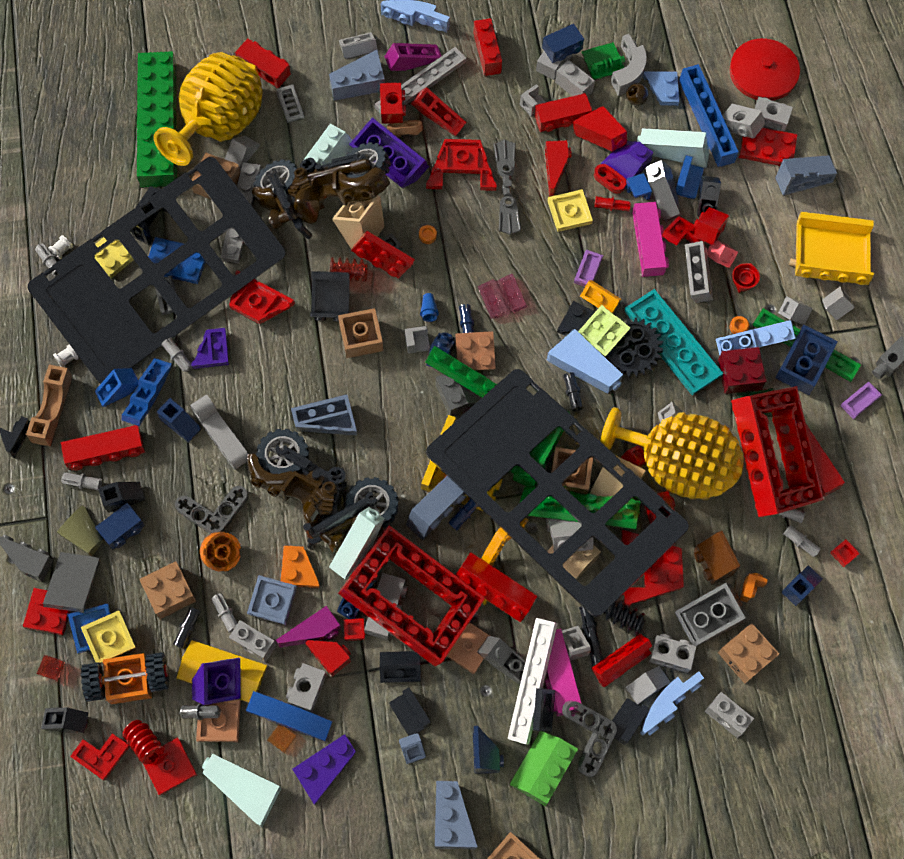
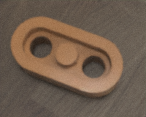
[387,120,423,137]

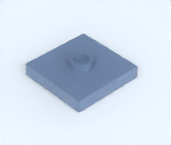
[247,575,297,625]

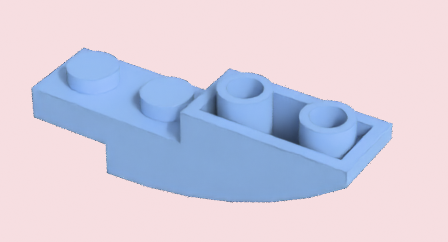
[381,0,450,33]
[716,320,796,355]
[640,672,704,736]

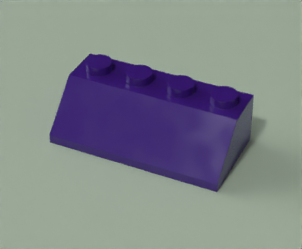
[349,117,429,188]

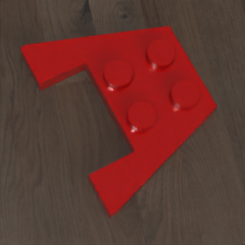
[426,139,497,191]
[621,530,684,607]

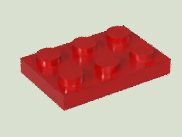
[739,128,797,166]
[351,231,415,279]

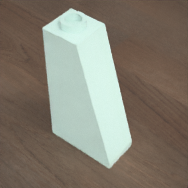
[637,128,710,168]
[329,507,385,579]
[202,754,281,827]

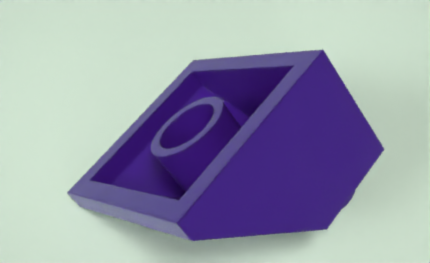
[601,141,654,181]
[192,658,241,705]

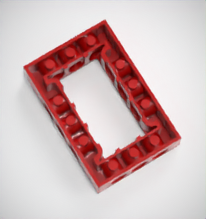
[731,386,824,517]
[338,525,485,666]

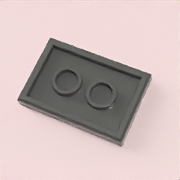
[43,552,100,613]

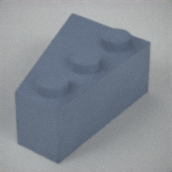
[329,50,385,101]
[775,155,837,196]
[291,395,357,435]
[406,476,467,540]
[435,781,477,849]

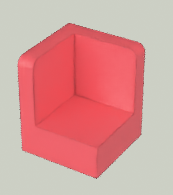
[707,240,738,268]

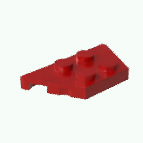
[229,270,295,324]

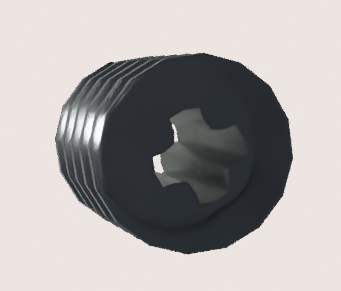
[602,600,647,637]

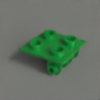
[581,42,625,80]

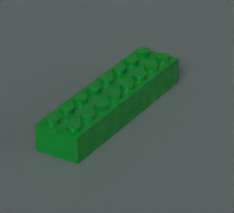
[137,51,177,187]

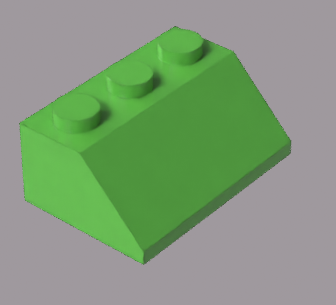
[510,731,578,807]

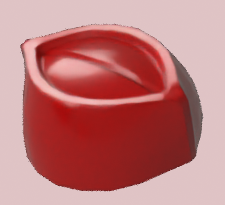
[732,263,760,293]

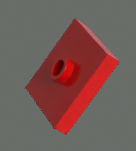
[143,737,197,796]

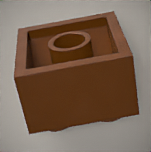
[694,531,740,585]

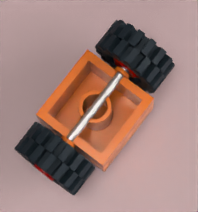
[81,652,169,704]

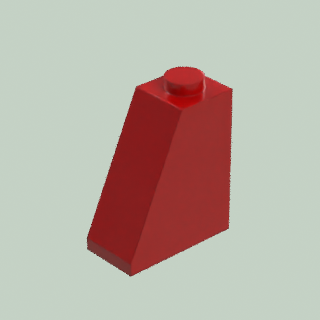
[573,106,627,151]

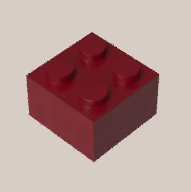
[718,347,766,394]

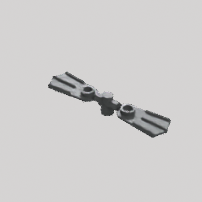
[493,139,521,235]

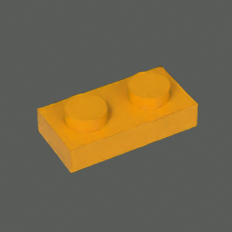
[580,280,621,314]

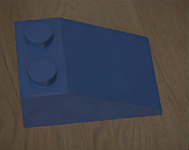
[775,325,838,395]

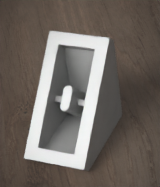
[225,136,260,170]
[562,626,591,661]
[626,666,671,704]

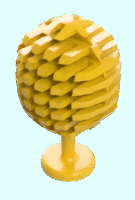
[154,52,262,166]
[600,407,744,500]

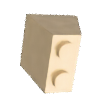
[332,195,384,250]

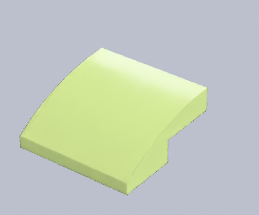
[578,305,630,357]

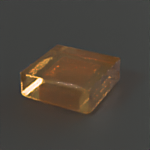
[267,725,297,753]

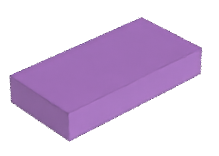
[574,250,603,287]
[841,382,882,420]

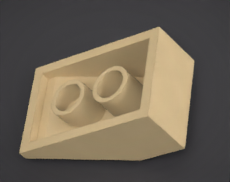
[590,456,645,497]

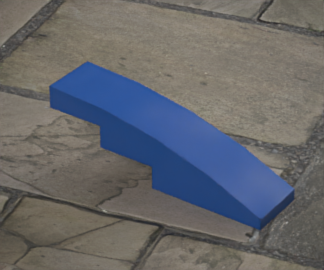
[122,358,172,426]
[246,691,332,741]

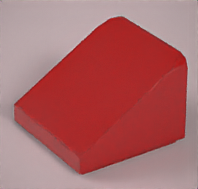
[621,445,647,467]

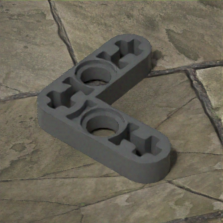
[175,486,248,534]
[562,700,617,777]

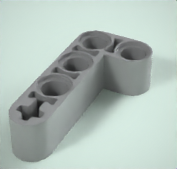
[190,395,248,470]

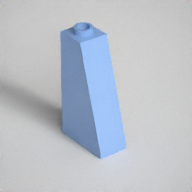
[547,329,623,394]

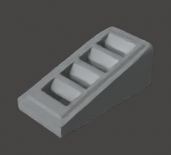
[276,85,304,123]

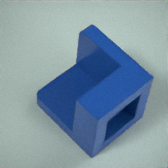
[625,173,652,200]

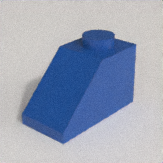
[95,368,138,407]

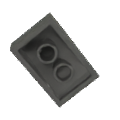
[675,583,751,647]

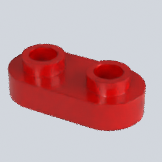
[594,164,626,194]

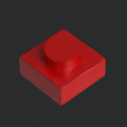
[830,539,860,567]
[344,618,365,641]

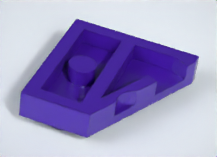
[191,328,229,369]

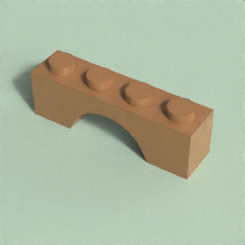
[26,365,72,446]

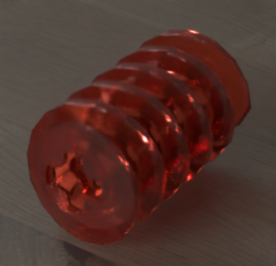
[330,257,368,282]

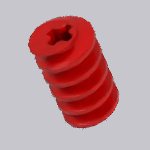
[123,720,165,764]

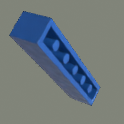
[679,64,739,168]

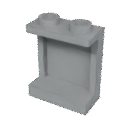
[546,518,593,552]

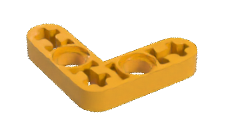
[481,518,528,566]

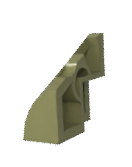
[57,505,104,556]

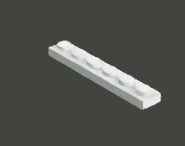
[508,618,558,744]

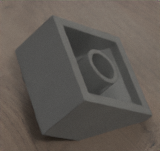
[436,374,482,417]

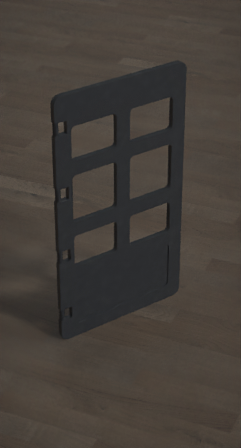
[27,157,285,384]
[426,369,689,617]

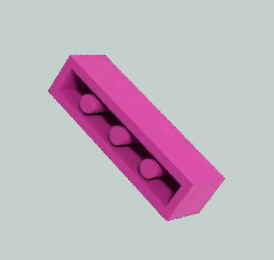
[632,202,669,277]
[544,629,581,717]

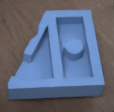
[643,71,679,106]

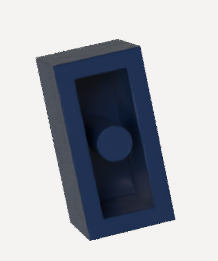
[542,23,584,63]
[95,503,145,550]

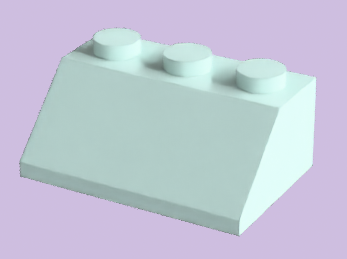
[305,124,353,165]

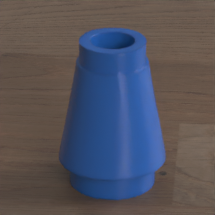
[420,293,439,322]

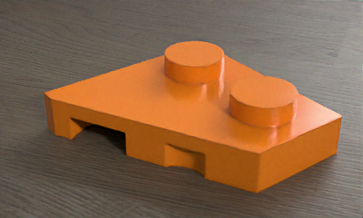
[281,546,319,588]

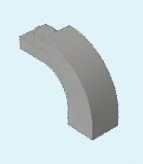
[611,34,646,96]

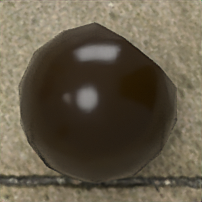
[626,83,648,106]

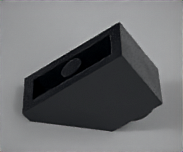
[41,707,88,734]

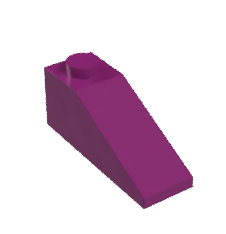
[384,43,441,71]
[276,606,341,648]

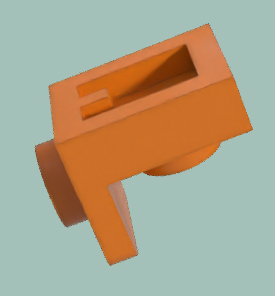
[740,573,768,603]

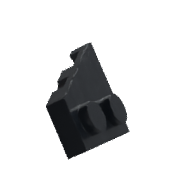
[557,301,596,334]

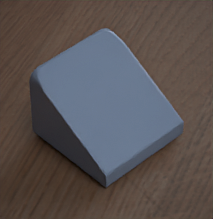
[399,733,426,764]

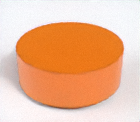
[419,225,437,244]
[729,316,749,334]

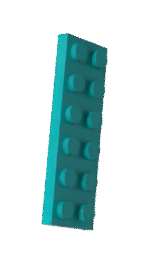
[624,289,723,396]

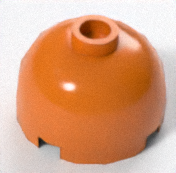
[200,532,241,572]

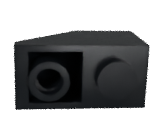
[697,176,721,217]
[98,481,146,513]

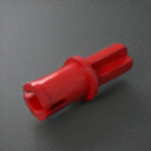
[594,196,631,211]

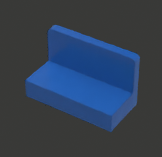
[676,155,704,199]

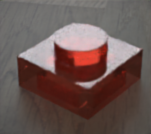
[36,655,65,681]

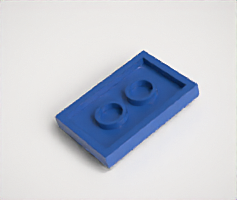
[148,237,205,284]

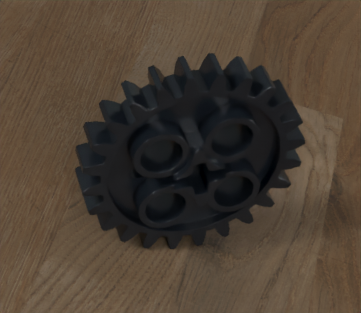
[605,317,663,378]

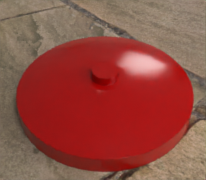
[729,38,800,101]

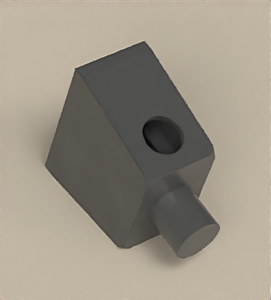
[872,336,904,379]

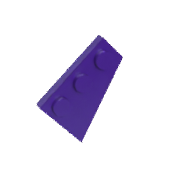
[292,734,356,805]

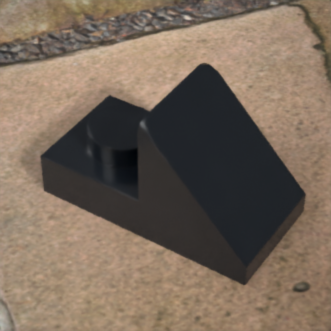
[0,416,30,459]

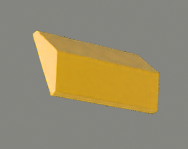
[177,640,267,703]

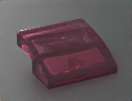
[477,273,527,319]

